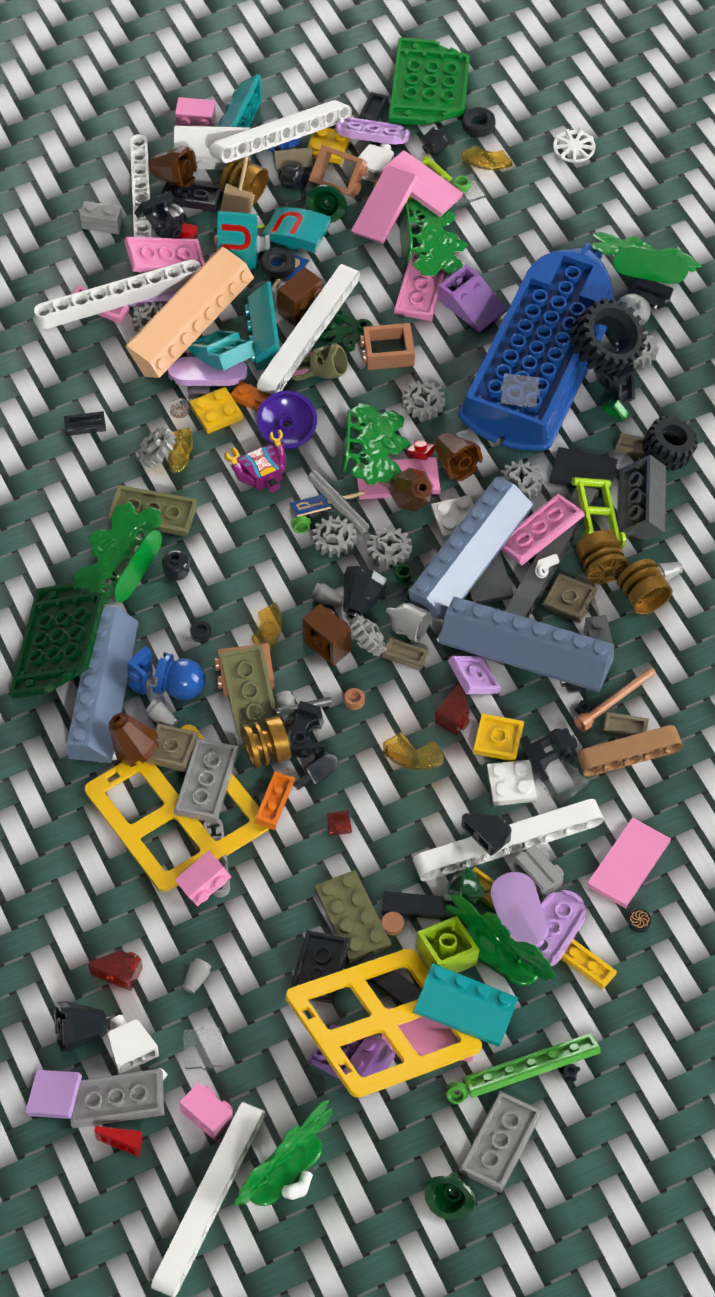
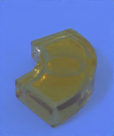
[461,145,513,170]
[167,427,193,474]
[251,602,282,650]

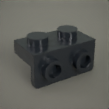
[627,278,674,310]

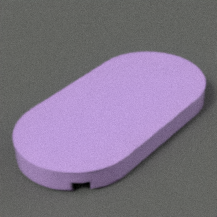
[335,118,410,144]
[168,357,247,386]
[491,872,549,947]
[521,890,586,968]

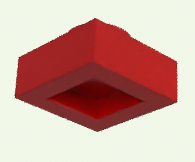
[175,223,198,239]
[407,440,434,461]

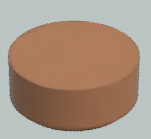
[344,688,365,710]
[382,912,404,936]

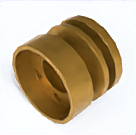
[220,158,269,204]
[575,530,628,584]
[617,559,673,615]
[242,715,291,769]

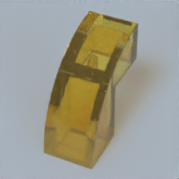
[383,732,444,770]

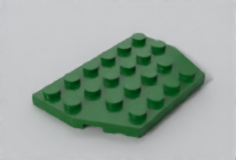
[389,38,470,126]

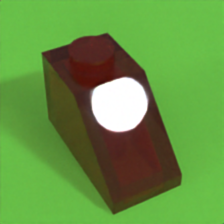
[435,682,470,736]
[88,950,143,991]

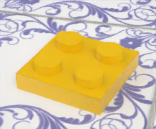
[307,128,351,165]
[190,387,243,434]
[473,713,524,761]

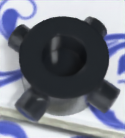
[575,700,593,714]
[561,1064,580,1082]

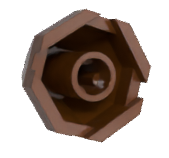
[148,146,197,188]
[434,433,483,481]
[390,468,434,512]
[109,712,159,767]

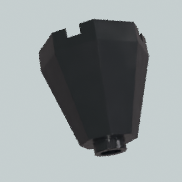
[343,566,388,619]
[54,1001,110,1052]

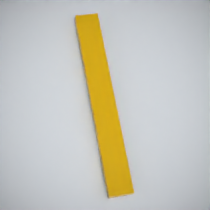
[472,867,617,990]

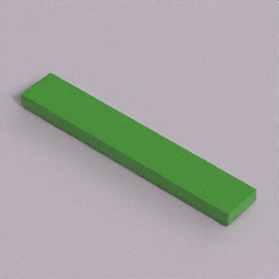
[462,1033,601,1098]

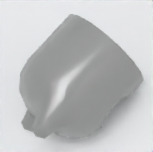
[617,293,651,325]
[386,603,431,643]

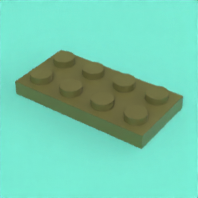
[108,485,198,537]
[220,644,276,738]
[314,870,391,964]

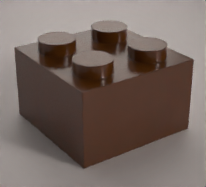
[278,267,322,327]
[302,603,351,666]

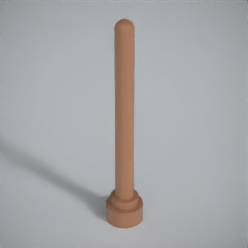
[574,668,655,732]

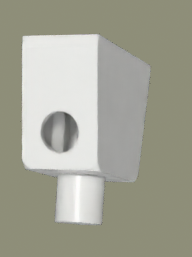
[354,143,394,183]
[108,1015,159,1074]

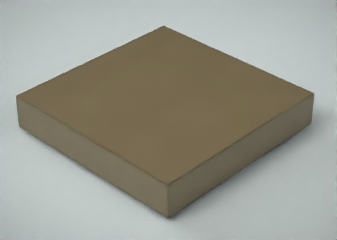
[542,573,597,623]
[146,723,199,772]

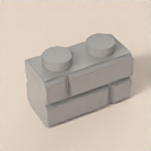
[80,201,123,234]
[514,844,564,899]

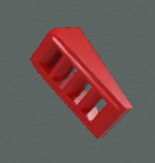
[94,1126,143,1157]

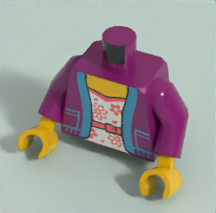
[224,430,286,493]

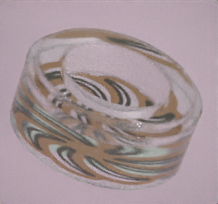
[169,398,189,418]

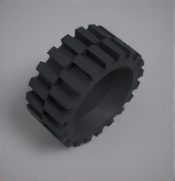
[570,298,647,375]

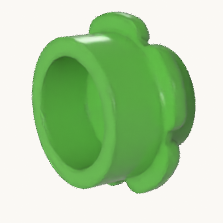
[453,176,471,193]
[291,515,311,533]
[446,1082,469,1104]

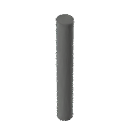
[273,697,332,716]

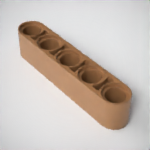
[576,725,683,777]

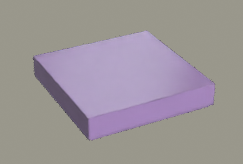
[448,656,501,694]
[25,1070,82,1119]

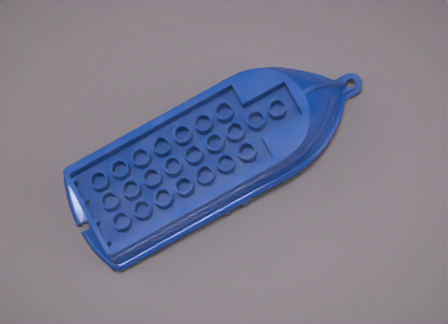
[458,243,614,451]

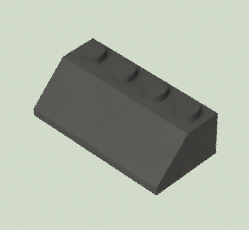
[617,455,666,540]

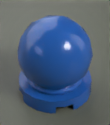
[152,652,206,700]

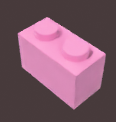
[175,97,216,127]
[175,851,231,906]
[179,1083,234,1141]

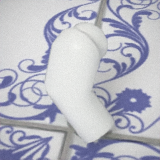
[535,554,559,578]
[282,1171,313,1200]

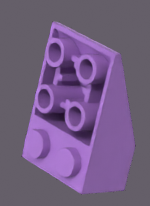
[438,264,507,333]
[308,1024,395,1080]

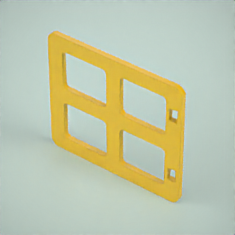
[85,725,269,892]
[285,949,482,1098]

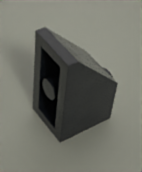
[461,813,512,856]

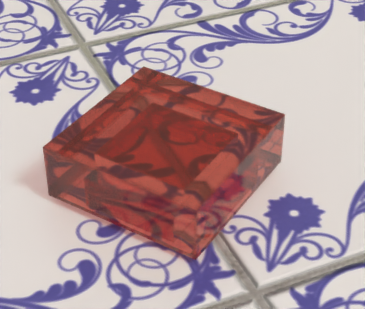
[327,810,352,836]

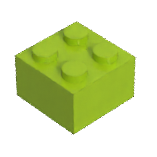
[415,916,479,973]

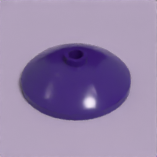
[257,391,317,449]

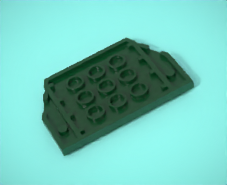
[9,583,106,699]

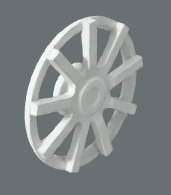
[553,129,595,163]

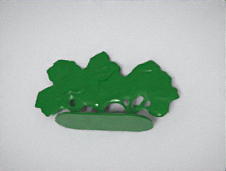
[399,200,468,276]
[592,232,702,284]
[341,403,411,485]
[72,502,162,605]
[445,894,556,986]
[234,1100,333,1207]

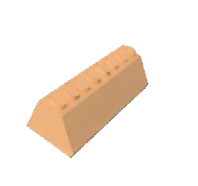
[125,247,254,378]

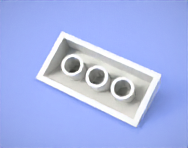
[174,126,251,170]

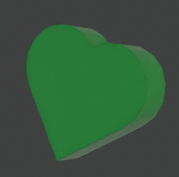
[603,400,629,422]

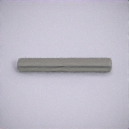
[307,470,369,534]

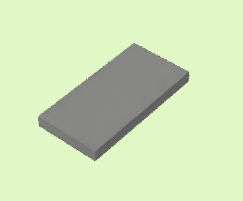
[174,738,239,823]
[71,1068,164,1128]
[459,1091,542,1193]

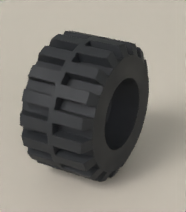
[642,416,698,471]

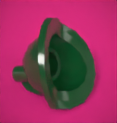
[305,184,347,223]
[443,860,485,904]
[424,1172,476,1221]

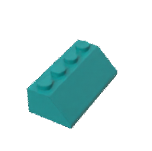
[219,74,262,128]
[245,282,279,370]
[413,963,518,1047]

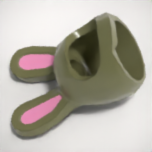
[290,344,348,381]

